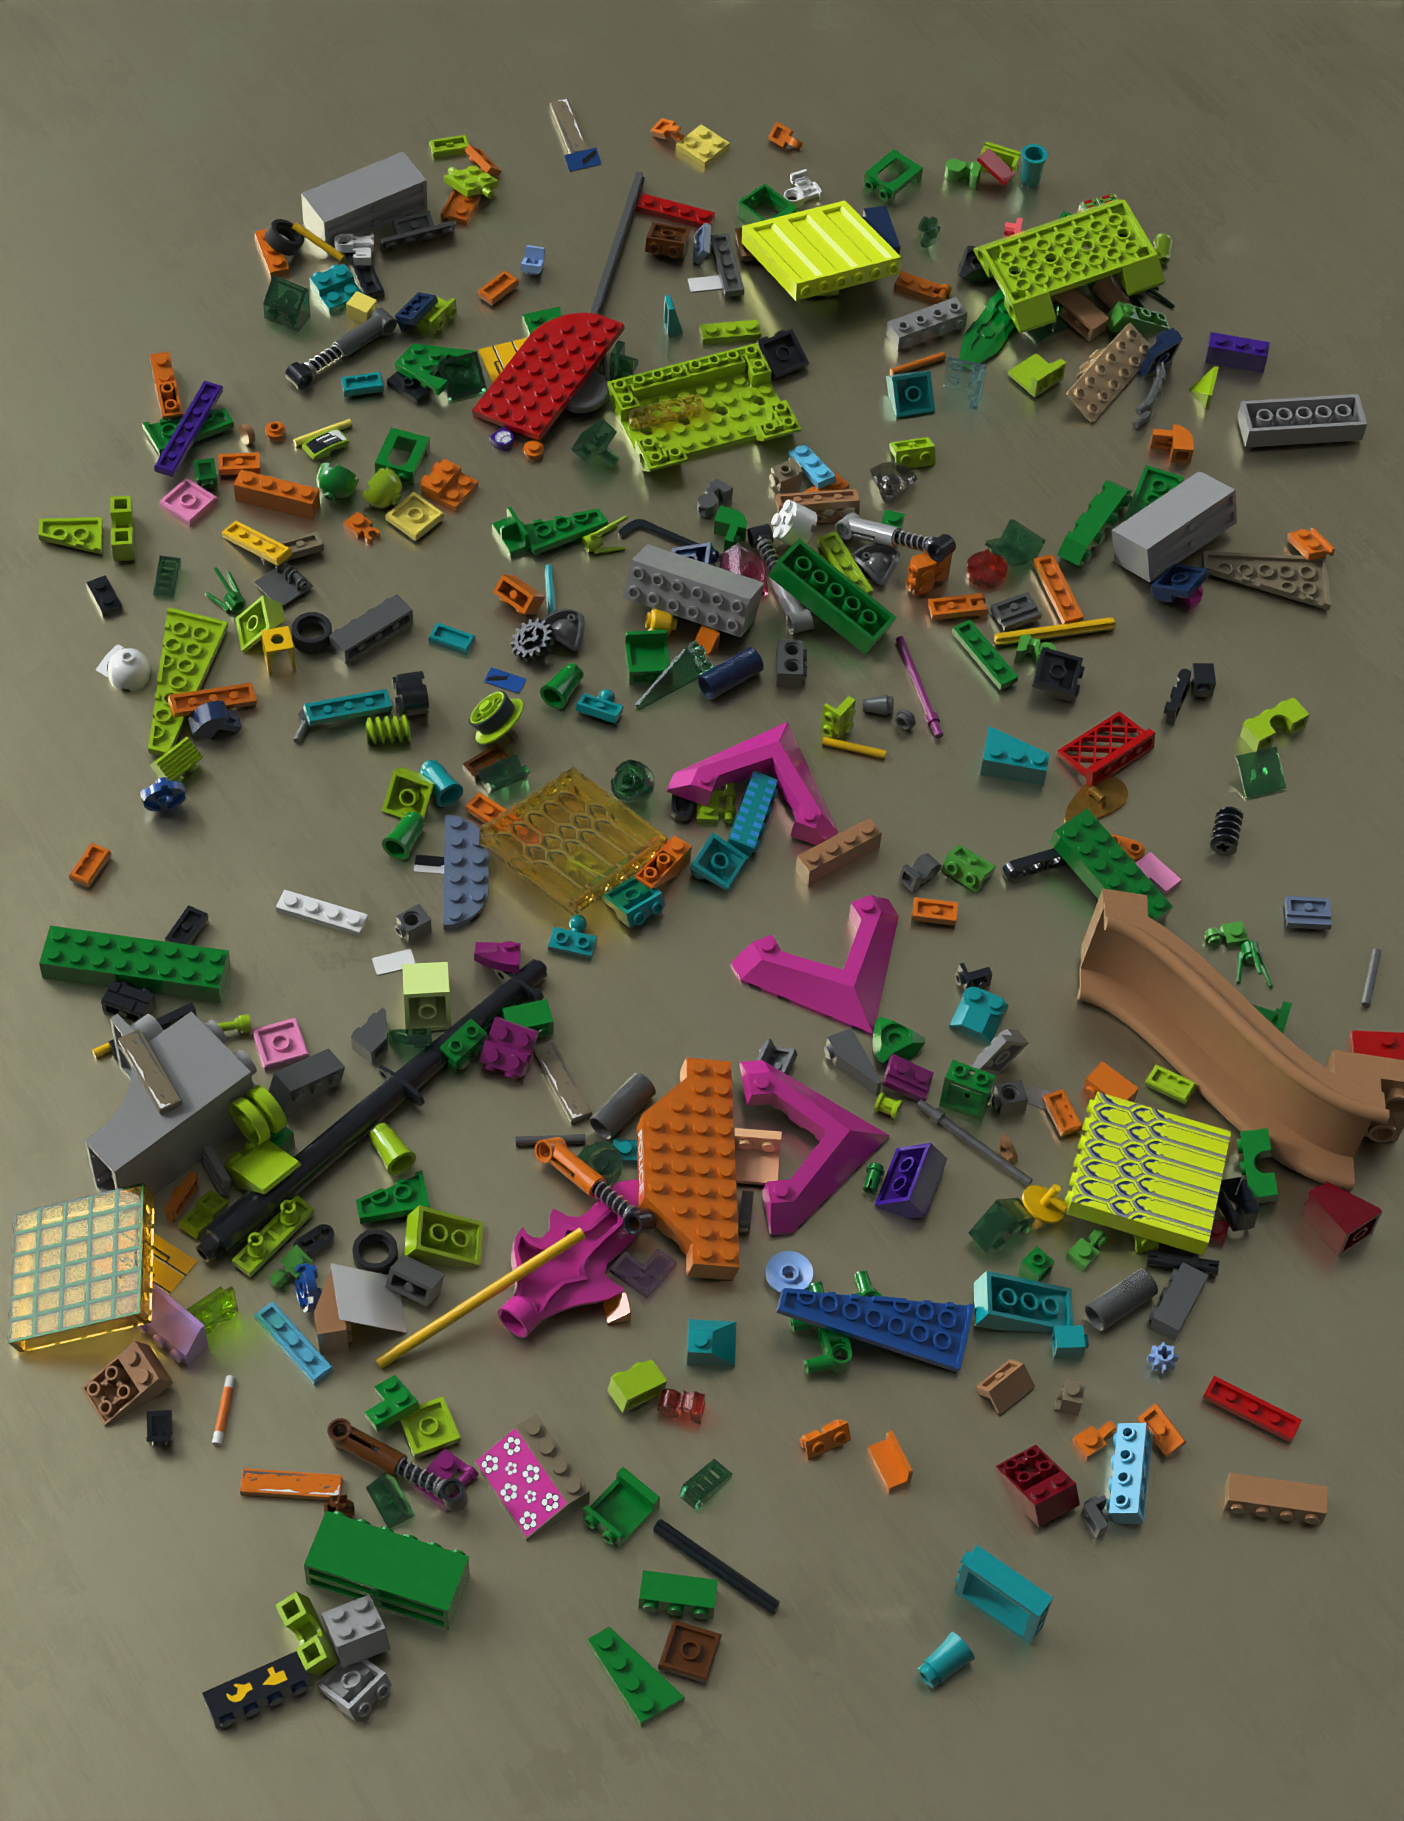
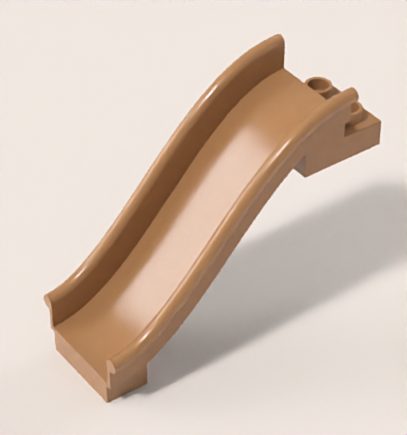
[1077,889,1404,1191]

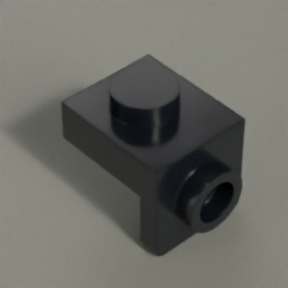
[955,963,992,991]
[146,1410,173,1446]

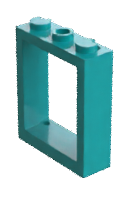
[955,1545,1053,1645]

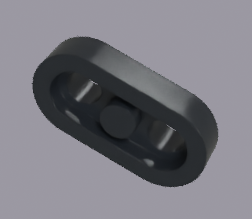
[671,794,694,821]

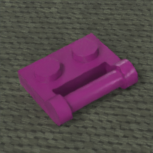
[413,1448,479,1511]

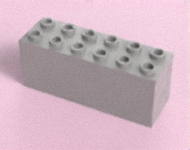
[301,152,428,247]
[1112,471,1237,582]
[623,544,764,637]

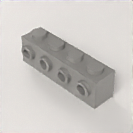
[886,297,968,351]

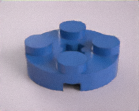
[140,777,186,811]
[294,1263,322,1313]

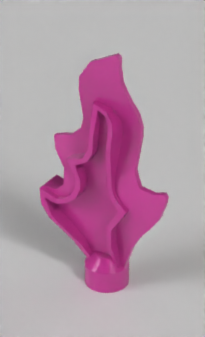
[498,1179,639,1338]

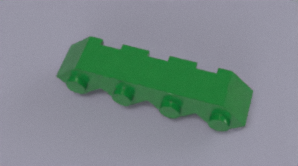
[1057,480,1132,566]

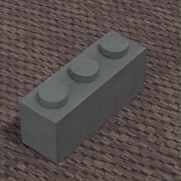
[1149,1263,1208,1341]

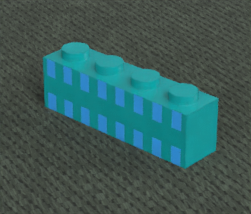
[727,770,779,859]

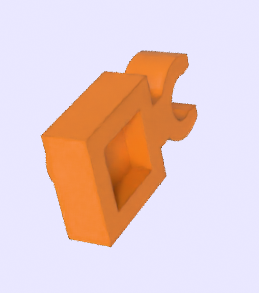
[343,512,380,545]

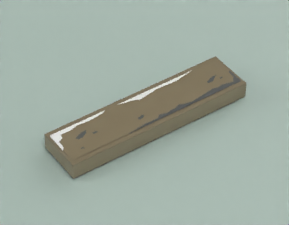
[550,98,588,154]
[118,1029,182,1114]
[533,1040,592,1124]

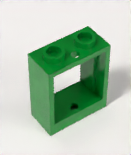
[737,183,798,224]
[939,1060,996,1122]

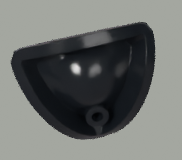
[957,246,994,283]

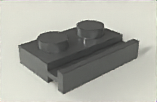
[990,592,1042,632]

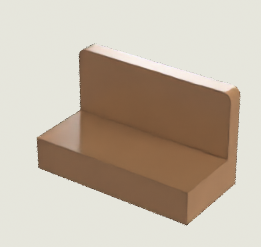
[975,1359,1035,1414]

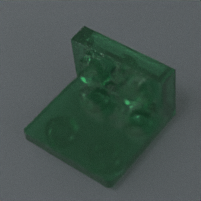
[985,519,1046,566]

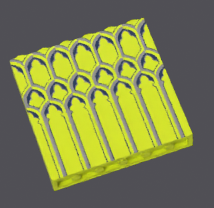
[1064,1091,1231,1255]

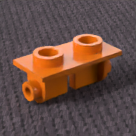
[799,1419,851,1460]

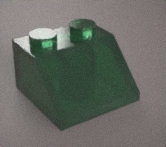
[263,275,311,332]

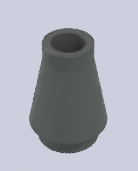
[863,694,894,715]

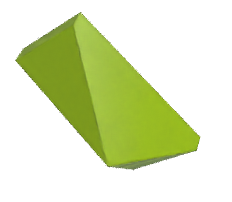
[1189,366,1219,409]

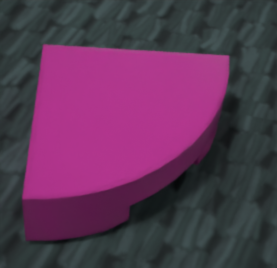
[1184,585,1203,610]

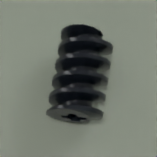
[1210,807,1244,856]

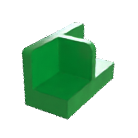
[492,506,529,557]

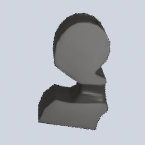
[697,478,733,518]
[898,853,941,892]

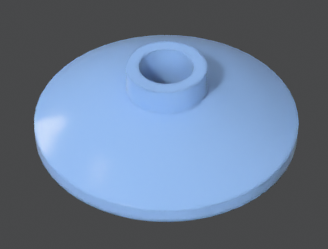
[765,1251,813,1293]

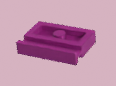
[882,1054,934,1102]

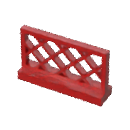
[1057,711,1155,787]

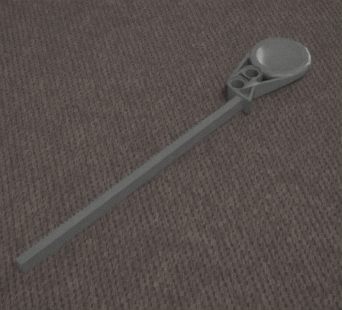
[565,171,645,413]

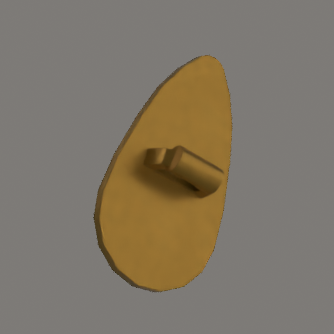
[1064,776,1128,822]

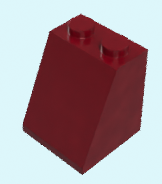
[1301,1182,1383,1257]

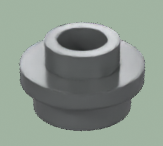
[895,710,916,730]

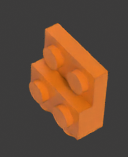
[420,458,478,513]
[906,552,953,595]

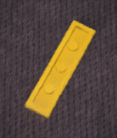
[221,521,293,566]

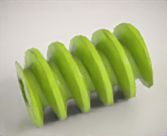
[366,715,411,745]

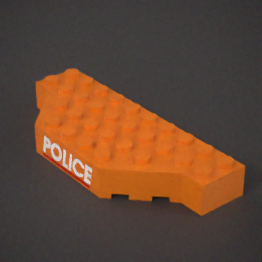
[637,1057,740,1280]

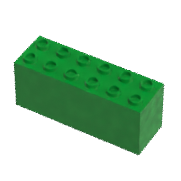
[304,1511,470,1630]

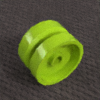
[228,1085,287,1146]

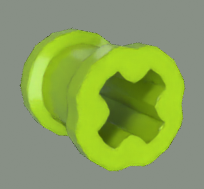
[874,1092,903,1120]

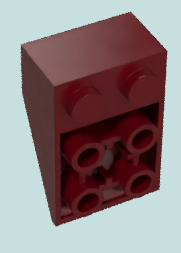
[995,1445,1080,1527]

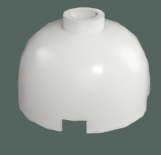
[108,648,151,691]

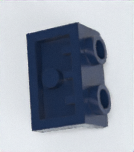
[395,292,438,332]

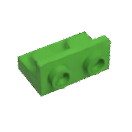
[941,844,996,892]

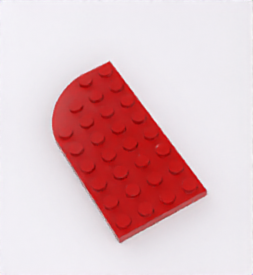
[472,313,625,441]

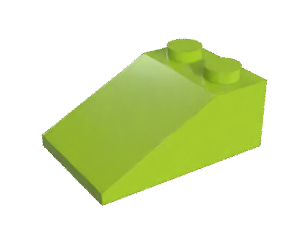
[223,1140,301,1194]
[404,1205,484,1267]

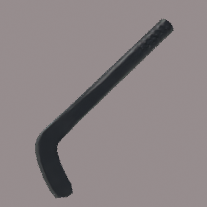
[618,519,719,553]

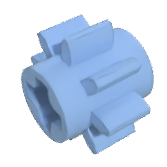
[1147,1342,1179,1374]

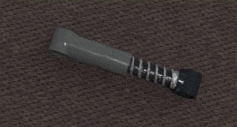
[285,308,397,390]

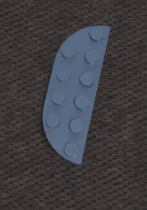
[443,815,489,930]

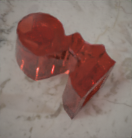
[657,1389,706,1424]

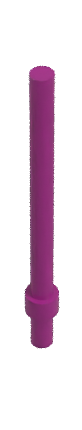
[896,636,944,738]

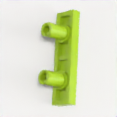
[232,1195,315,1278]

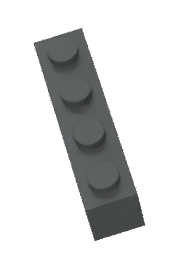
[329,594,413,664]

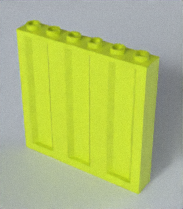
[742,201,901,301]

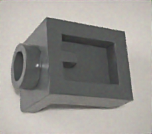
[1081,1495,1108,1539]

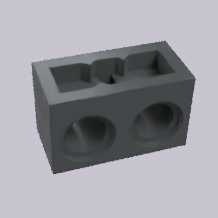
[776,640,807,687]

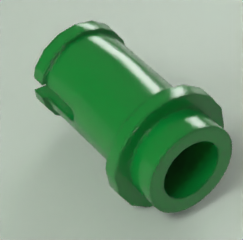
[863,1163,885,1194]

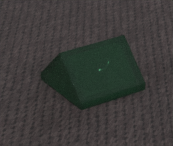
[438,351,487,401]

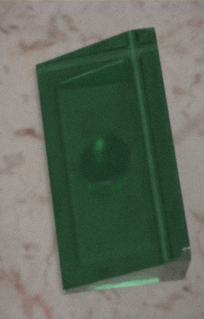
[366,1473,415,1528]

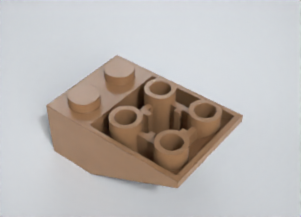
[314,1270,352,1356]
[81,1341,173,1426]

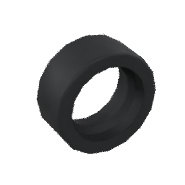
[265,219,305,256]
[292,612,332,653]
[352,1229,398,1275]

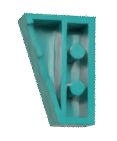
[980,726,1050,786]

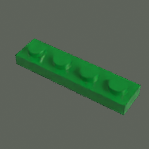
[952,619,1018,690]

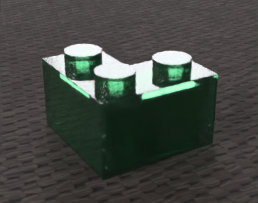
[968,1198,1036,1253]

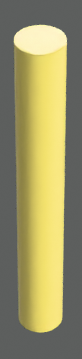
[293,419,352,447]

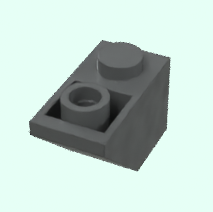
[351,1008,388,1064]

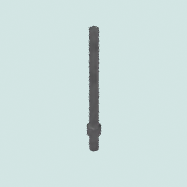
[917,1099,1033,1187]

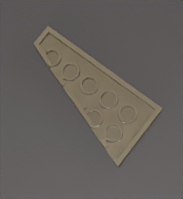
[1202,551,1331,610]

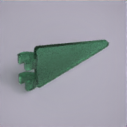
[635,640,713,710]

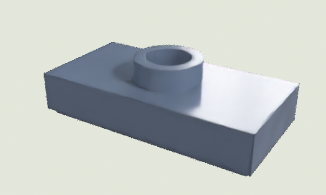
[693,222,712,264]

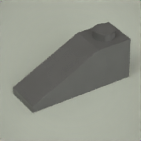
[824,1028,882,1095]

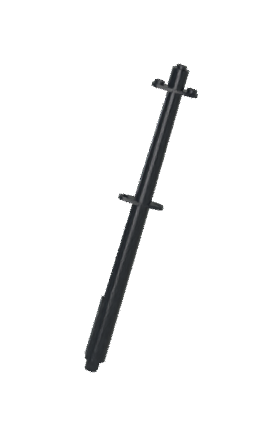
[196,959,547,1262]

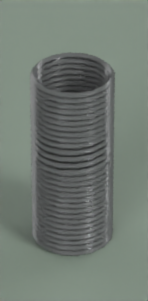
[590,1073,656,1139]
[1085,1269,1158,1331]

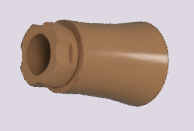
[1092,275,1132,310]

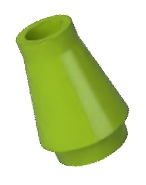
[1153,233,1173,264]

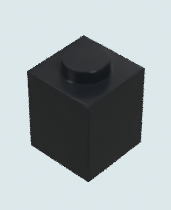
[1190,663,1216,697]

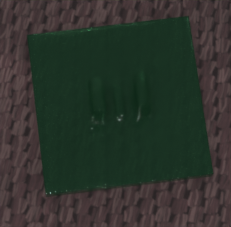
[1236,747,1286,798]

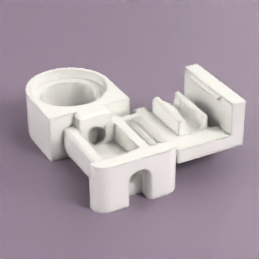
[784,169,822,207]
[334,233,374,265]

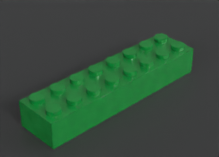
[39,925,231,1003]

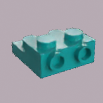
[310,264,363,314]
[602,876,666,928]

